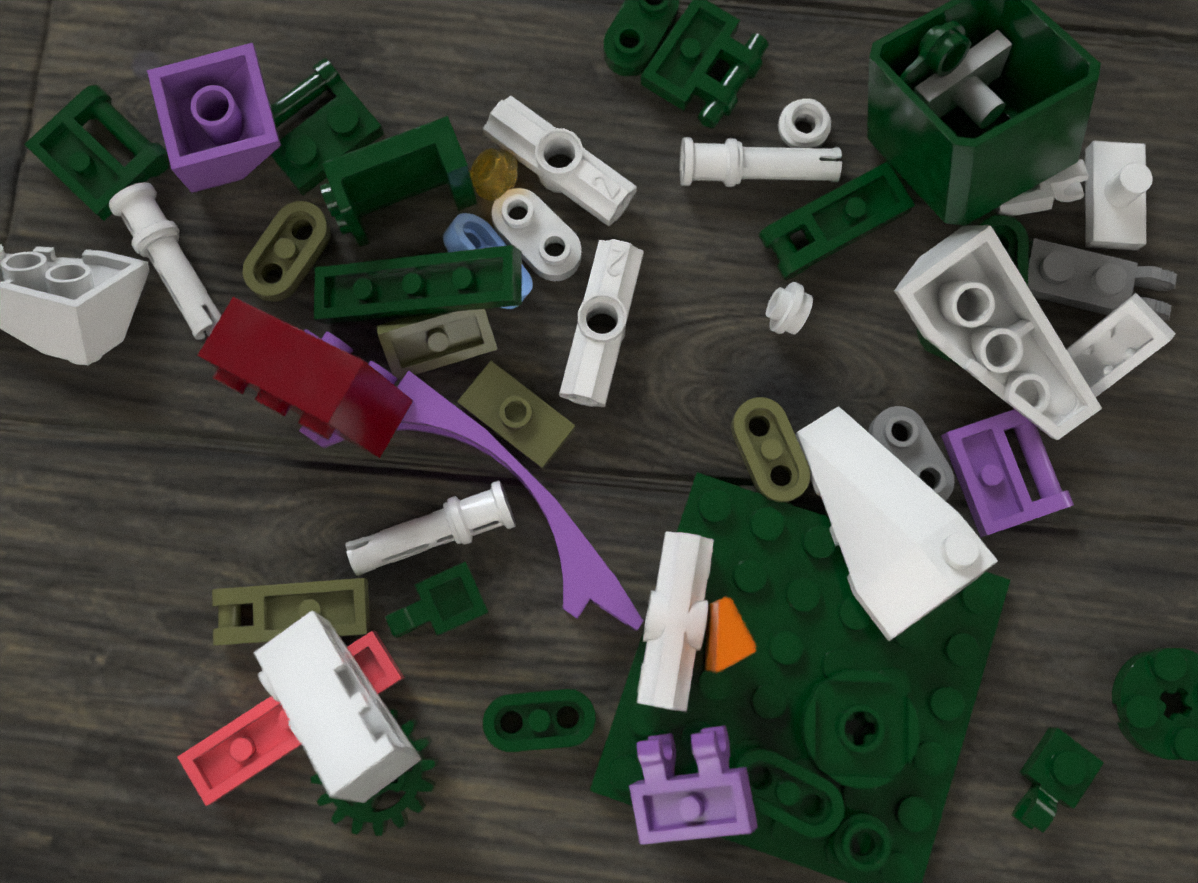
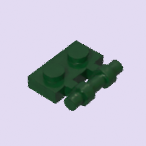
[640,0,769,129]

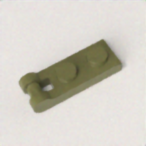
[212,578,370,646]

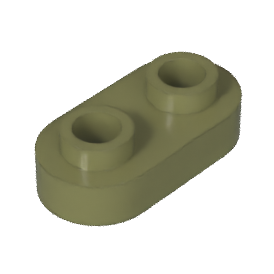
[243,201,331,302]
[731,397,810,503]

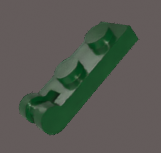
[758,161,915,280]

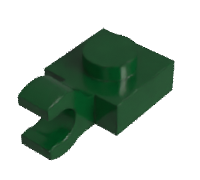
[385,561,489,638]
[1011,727,1104,833]

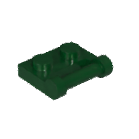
[270,58,385,196]
[24,85,170,221]

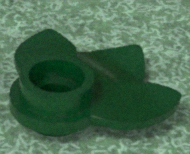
[900,21,973,91]

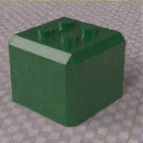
[867,0,1101,226]

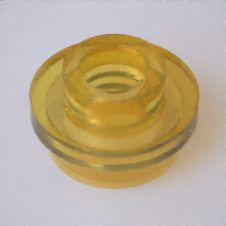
[470,148,518,201]

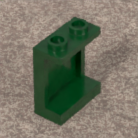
[319,116,478,247]

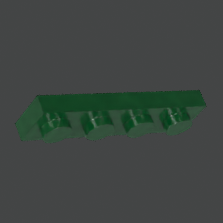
[314,245,522,324]

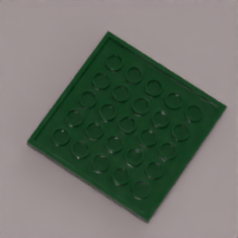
[590,472,1011,883]

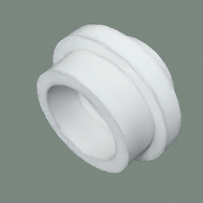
[778,99,831,148]
[766,282,813,335]

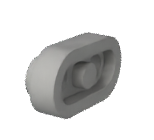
[868,406,955,501]

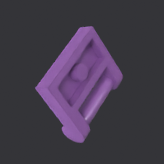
[941,409,1074,537]

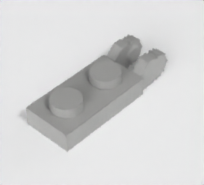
[1028,238,1177,321]

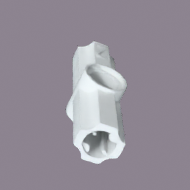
[483,95,637,226]
[559,239,644,408]
[637,531,714,711]

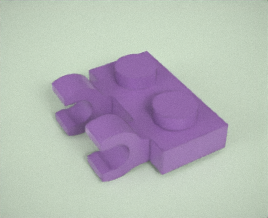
[629,726,758,845]

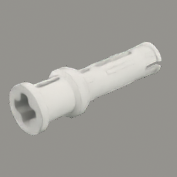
[680,137,842,187]
[109,182,221,340]
[345,480,516,576]

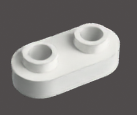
[492,188,581,281]

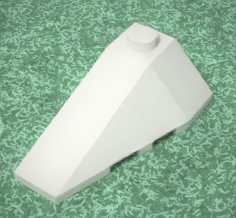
[894,225,1102,440]
[0,244,149,366]
[795,406,998,641]

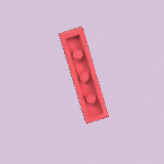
[177,631,405,806]

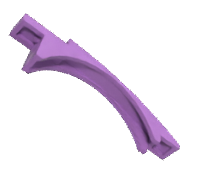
[299,329,643,631]

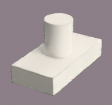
[913,30,1012,128]
[1085,141,1152,250]
[1066,293,1176,397]

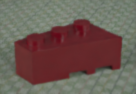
[197,297,413,458]

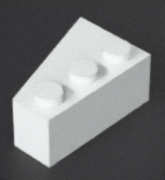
[254,610,421,803]

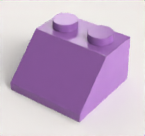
[147,43,281,193]

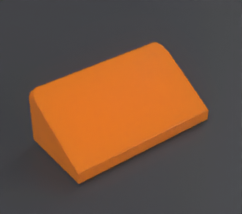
[705,597,756,672]

